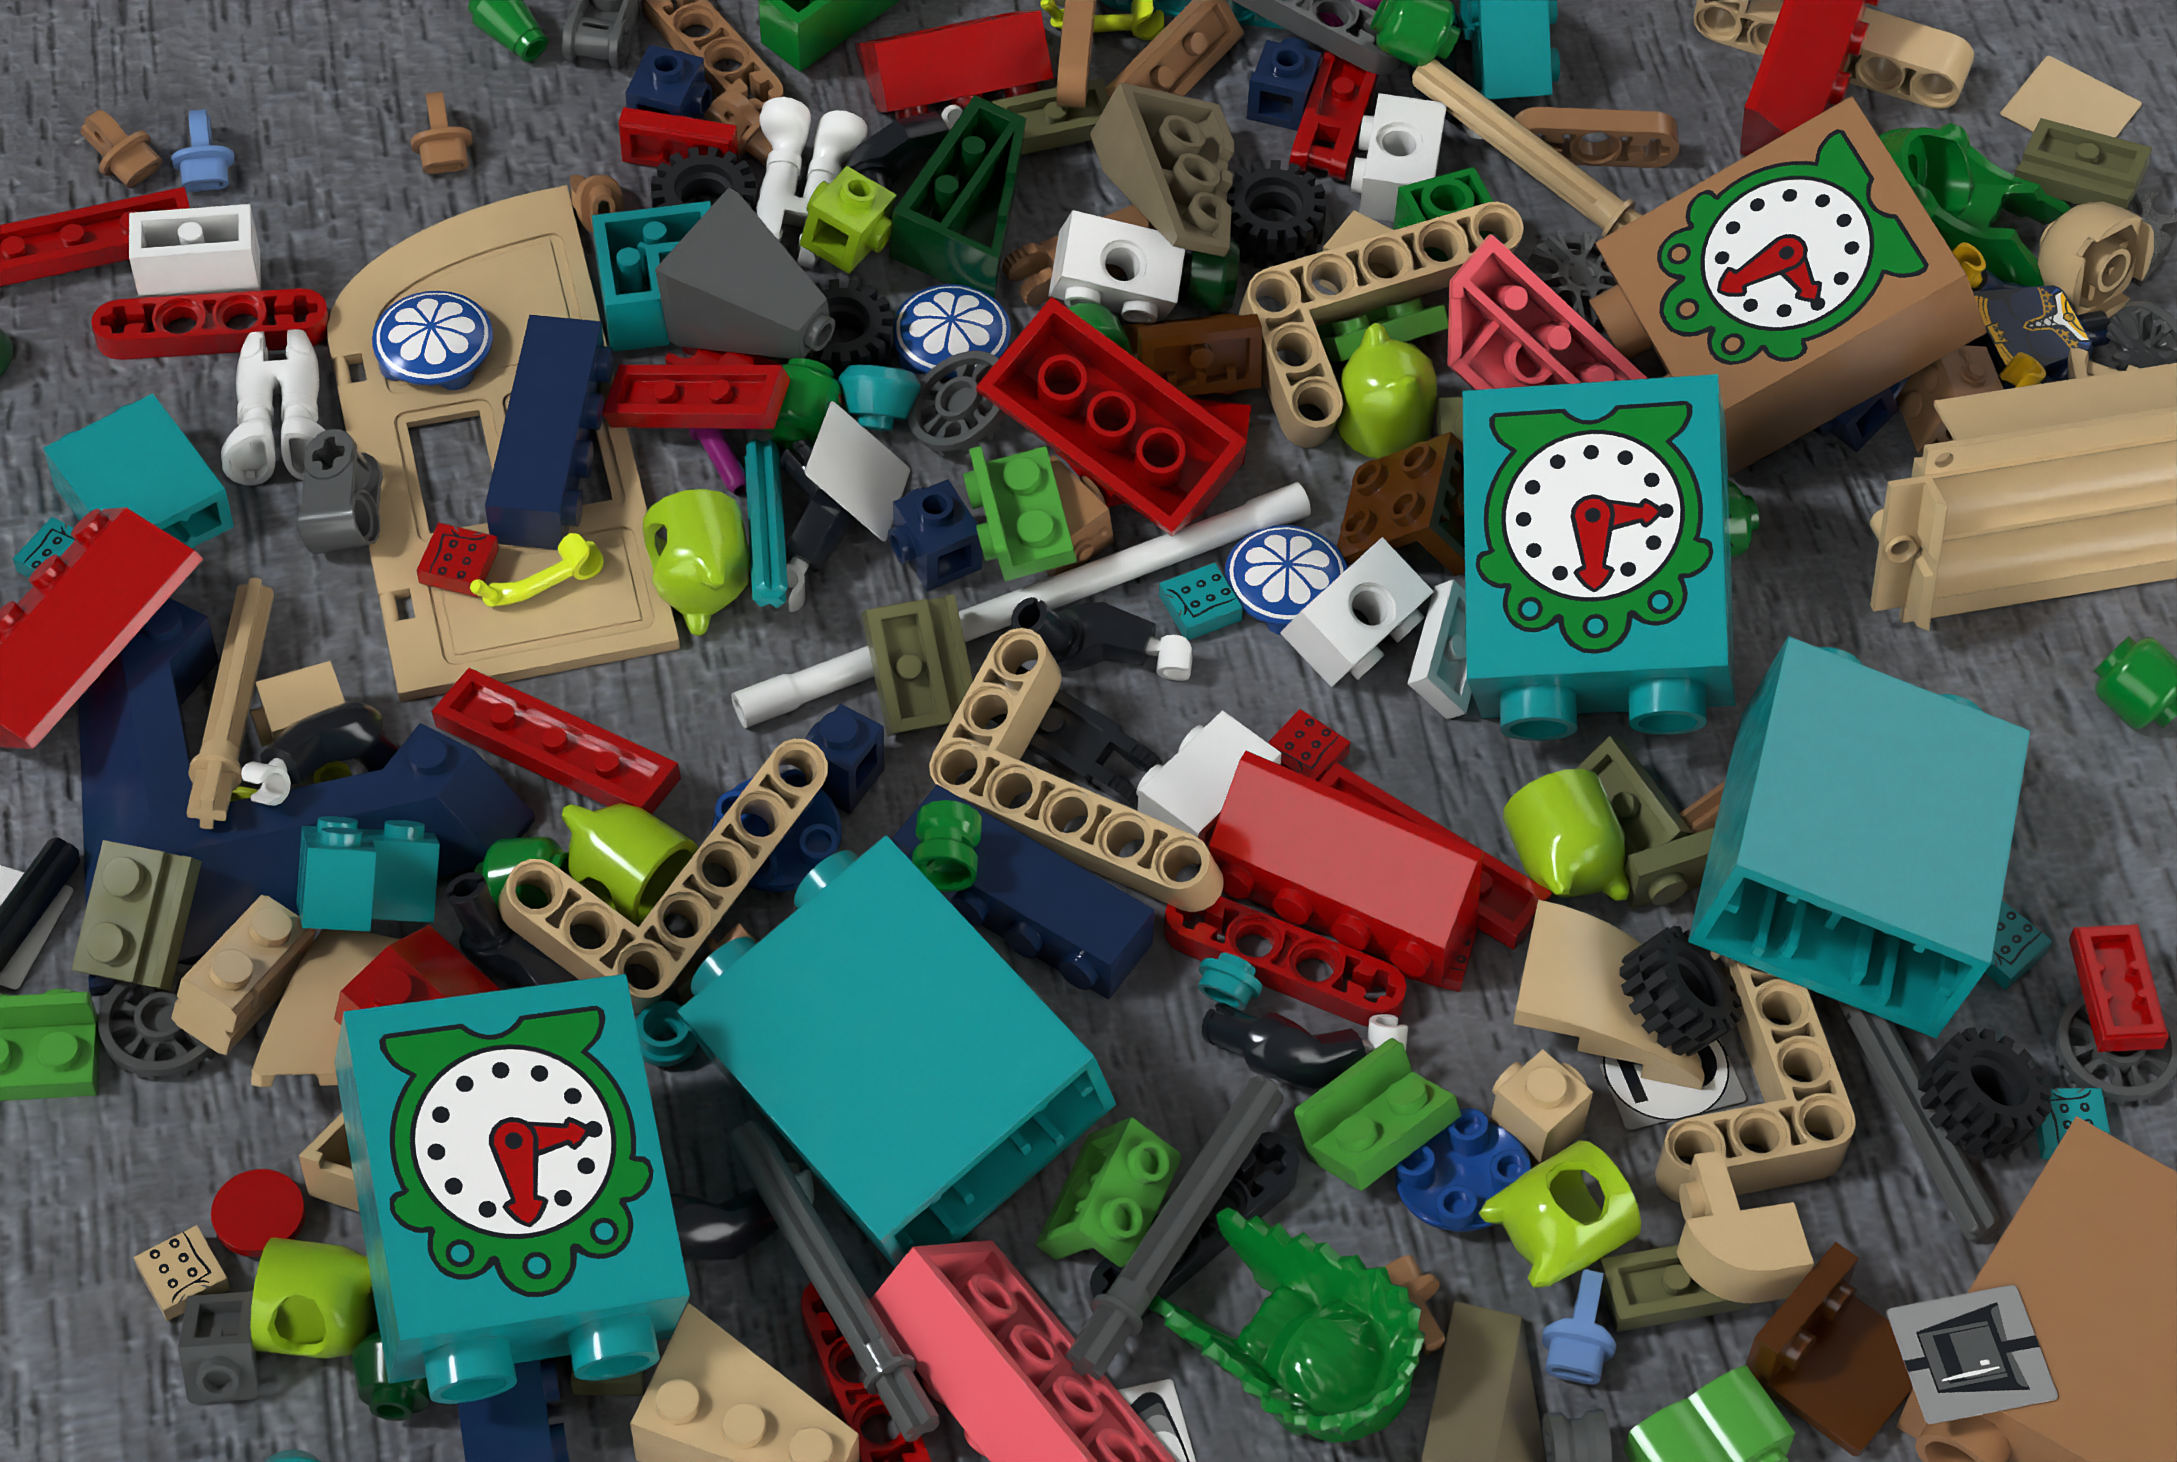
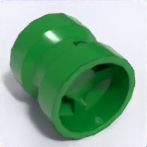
[912,800,982,892]

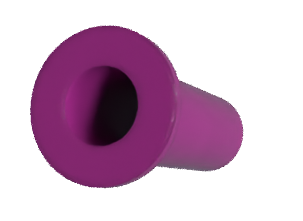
[689,428,746,495]

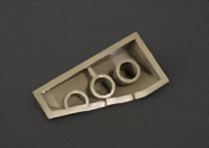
[1090,82,1234,257]
[1421,1301,1546,1462]

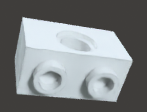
[1351,93,1447,222]
[1048,210,1185,324]
[1280,537,1434,688]

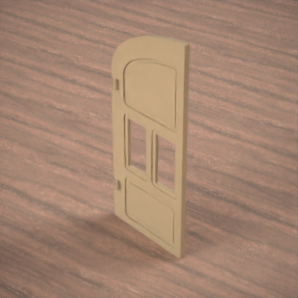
[327,185,680,702]

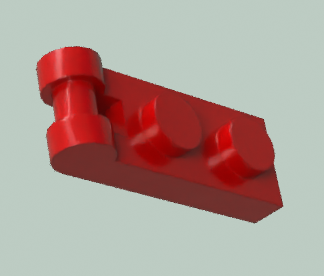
[1289,50,1380,181]

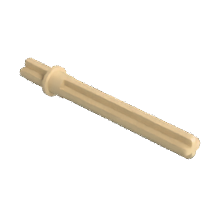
[1412,59,1642,238]
[186,578,274,829]

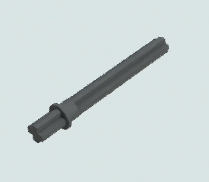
[1826,996,2000,1242]
[1065,1076,1284,1380]
[730,1119,940,1442]

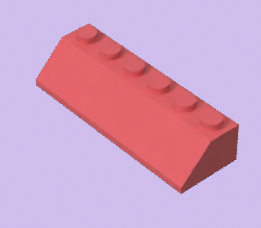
[869,1240,1177,1462]

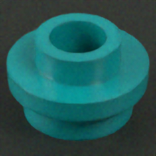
[1197,953,1263,1010]
[635,1001,698,1067]

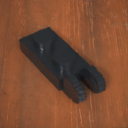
[987,666,1163,807]

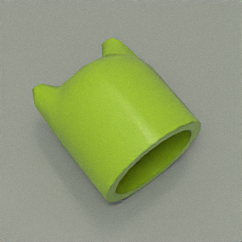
[1336,323,1438,459]
[642,489,750,636]
[1503,769,1630,901]
[562,803,698,927]
[1479,1140,1642,1288]
[250,1237,380,1359]

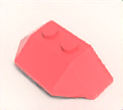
[1447,234,1648,390]

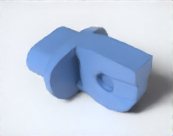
[171,109,235,192]
[1542,1269,1617,1385]

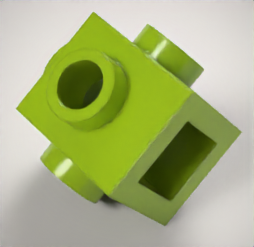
[799,166,897,274]

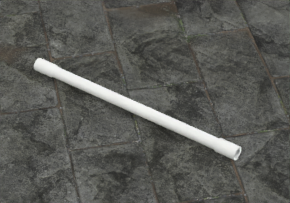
[731,482,1311,728]

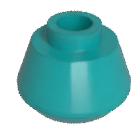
[838,365,921,431]

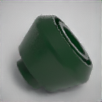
[1179,236,1240,315]
[351,1332,431,1421]

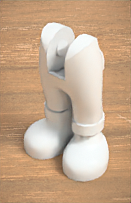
[755,97,868,268]
[221,329,326,485]

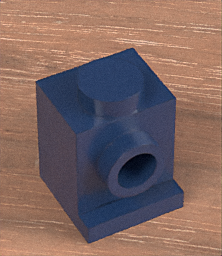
[1246,37,1322,131]
[805,703,885,814]

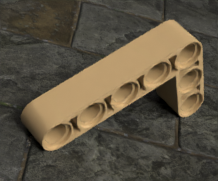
[1694,0,1974,109]
[1239,202,1524,448]
[929,628,1224,912]
[498,738,828,1014]
[1655,951,1856,1203]

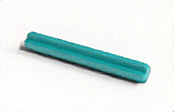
[745,438,788,608]

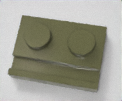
[2014,118,2152,210]
[862,594,973,737]
[71,840,202,991]

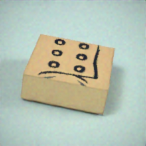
[133,1225,230,1321]

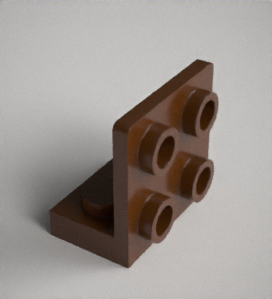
[1122,313,1262,396]
[1337,432,1465,576]
[1745,1242,1913,1457]

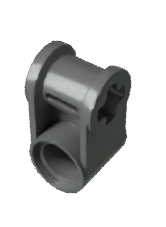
[562,0,640,69]
[298,429,383,554]

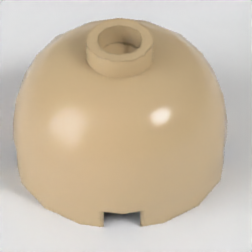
[2038,201,2154,319]

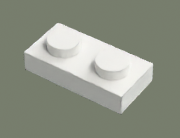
[1408,579,1472,720]

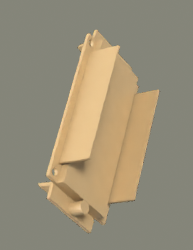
[1870,363,2177,631]

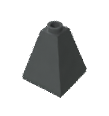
[655,188,835,359]

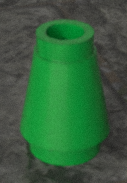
[468,0,549,62]

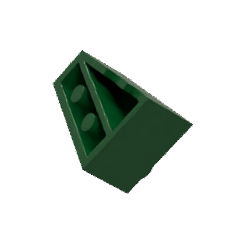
[889,95,1026,299]

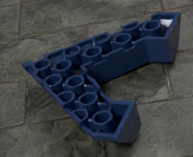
[78,597,535,996]

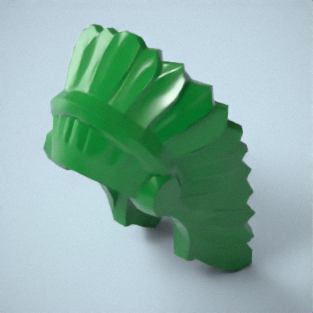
[1878,123,2072,287]
[1147,1207,1425,1443]

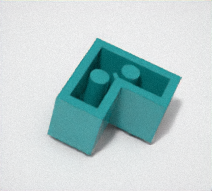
[1459,0,1560,99]
[591,201,711,352]
[296,816,440,931]

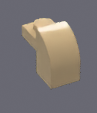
[1676,1150,1814,1303]

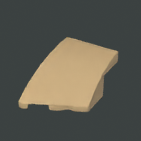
[1513,900,1705,1090]
[251,929,400,1087]

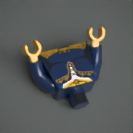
[1952,242,2111,390]

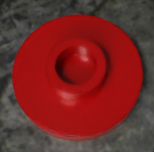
[211,1169,306,1257]

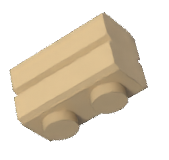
[171,895,316,1055]

